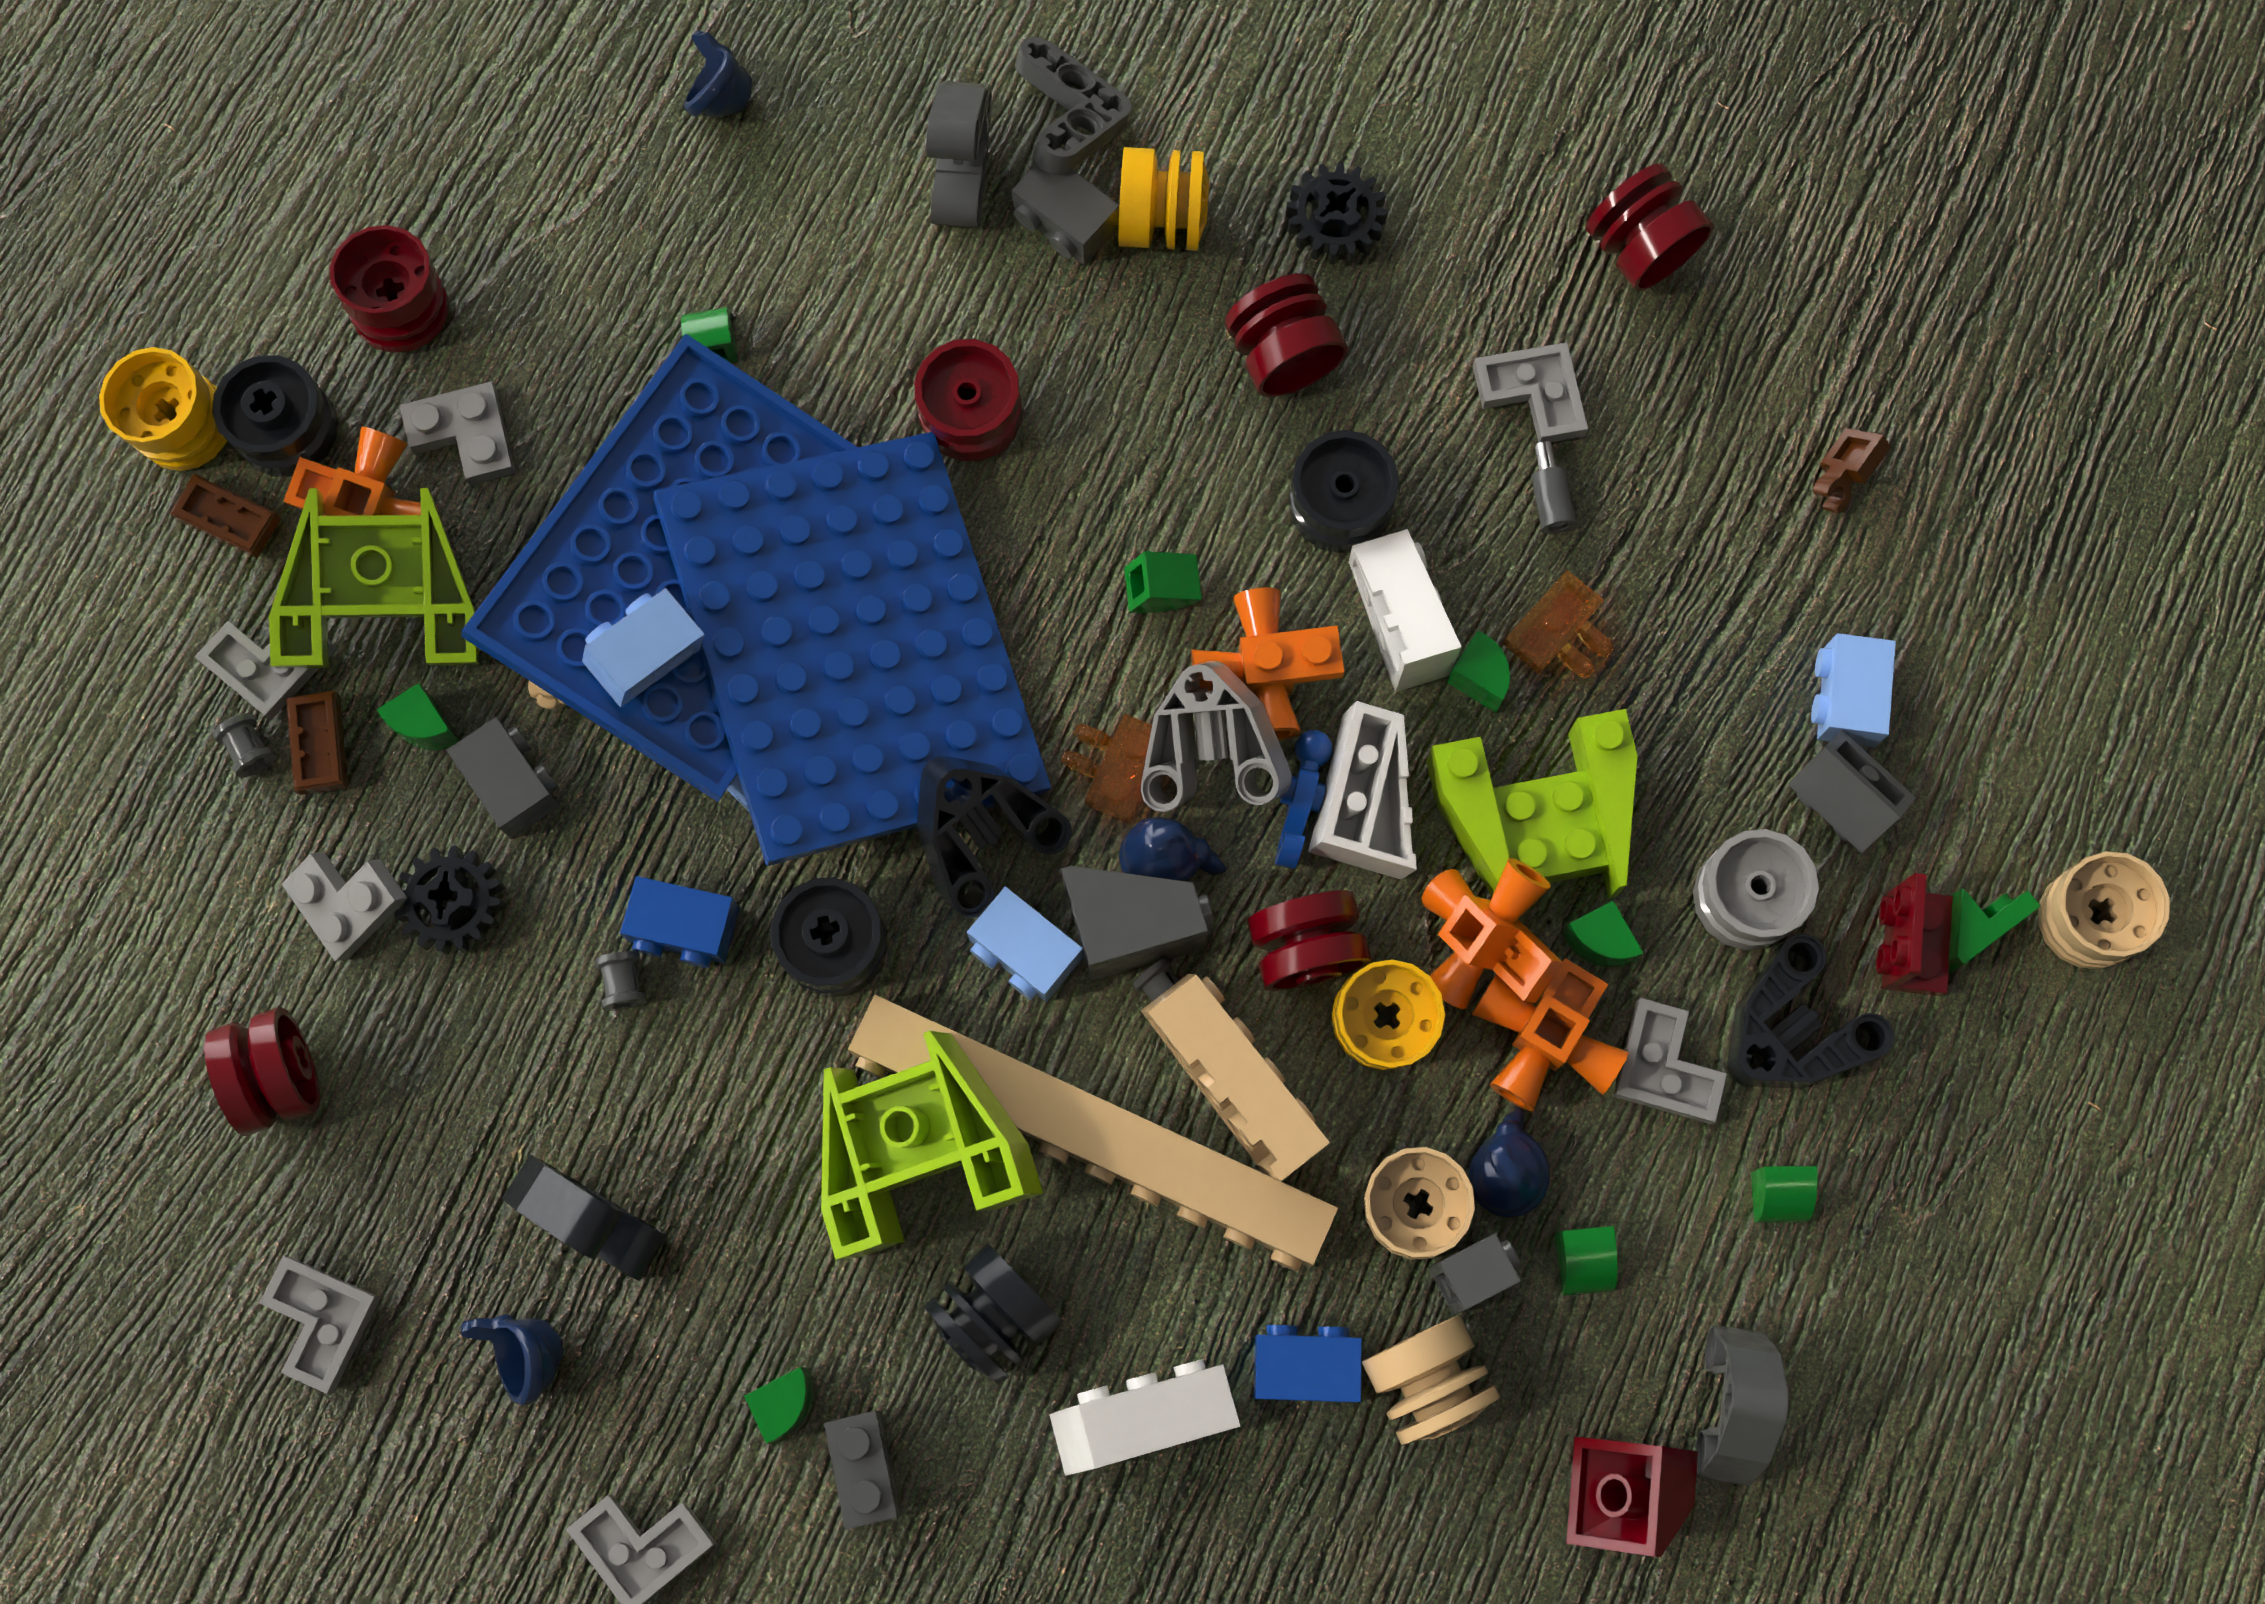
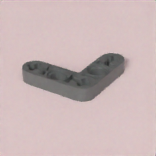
[1015,37,1131,174]

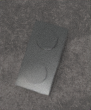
[1012,164,1119,266]
[446,717,560,839]
[1788,730,1916,853]
[1428,1233,1522,1315]
[824,1411,903,1530]

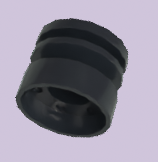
[924,1243,1063,1385]

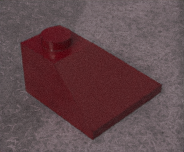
[1566,1437,1698,1557]

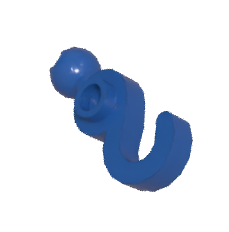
[1275,730,1332,870]

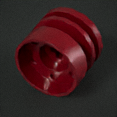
[1585,163,1715,292]
[329,225,449,353]
[1224,273,1348,397]

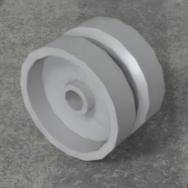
[1693,829,1819,950]

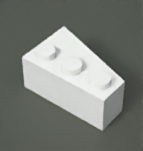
[1349,529,1461,692]
[1308,701,1417,880]
[1049,1359,1240,1476]

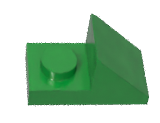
[1948,888,2041,973]

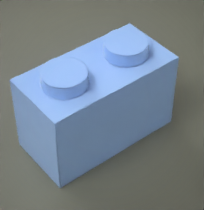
[582,588,704,708]
[1811,633,1896,747]
[967,886,1084,1002]

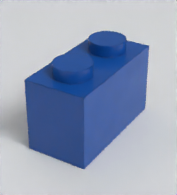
[620,876,740,968]
[1254,1325,1362,1403]

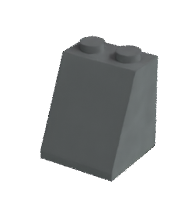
[1061,866,1214,982]

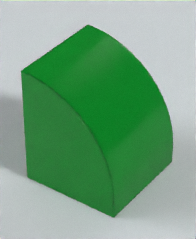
[681,307,739,363]
[1124,551,1202,613]
[1447,630,1510,713]
[376,683,460,750]
[1561,901,1643,967]
[1751,1166,1818,1223]
[1554,1226,1618,1296]
[744,1366,812,1444]

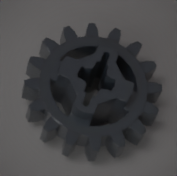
[1285,162,1388,264]
[394,845,506,955]

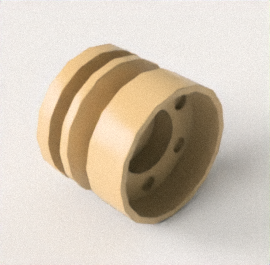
[2038,851,2170,969]
[1364,1147,1475,1260]
[1362,1314,1501,1445]

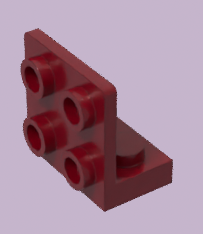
[1876,873,1953,997]

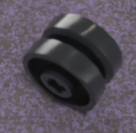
[212,355,338,477]
[1288,430,1399,553]
[771,877,888,998]

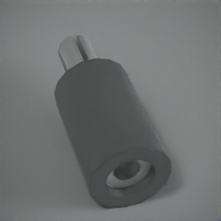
[1531,441,1577,534]

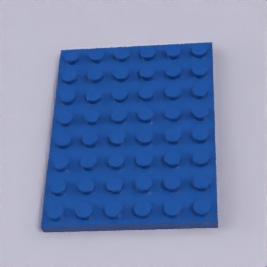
[461,333,857,802]
[653,432,1051,867]

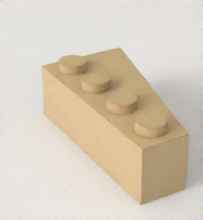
[1141,974,1330,1181]

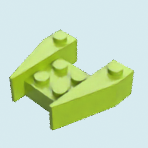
[269,488,479,669]
[1426,709,1638,899]
[821,1031,1043,1260]

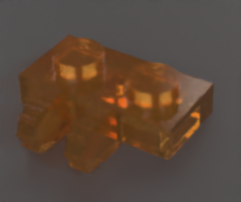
[1503,570,1614,678]
[1061,714,1152,824]

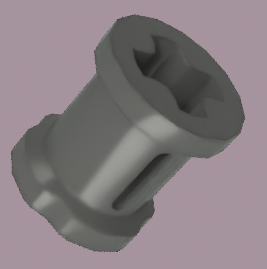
[212,713,277,778]
[595,951,647,1011]
[1132,957,1179,1001]

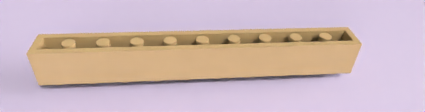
[848,995,1338,1272]

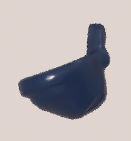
[684,31,752,117]
[1119,817,1227,882]
[1469,1107,1550,1218]
[461,1314,564,1405]

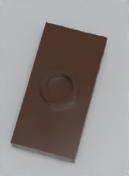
[169,474,281,559]
[286,691,348,795]

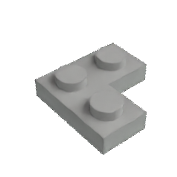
[1473,342,1588,444]
[400,381,516,485]
[194,621,337,720]
[282,852,407,962]
[1613,998,1727,1124]
[259,1256,380,1394]
[566,1494,717,1604]

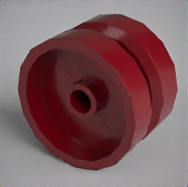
[914,339,1022,461]
[1247,890,1372,991]
[204,1007,320,1136]

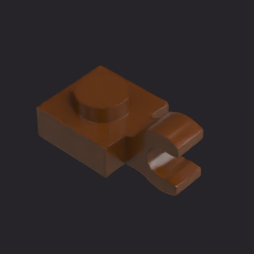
[1812,428,1891,513]

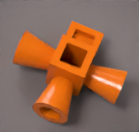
[283,426,438,516]
[1191,587,1344,741]
[1422,858,1563,1009]
[1471,958,1629,1111]

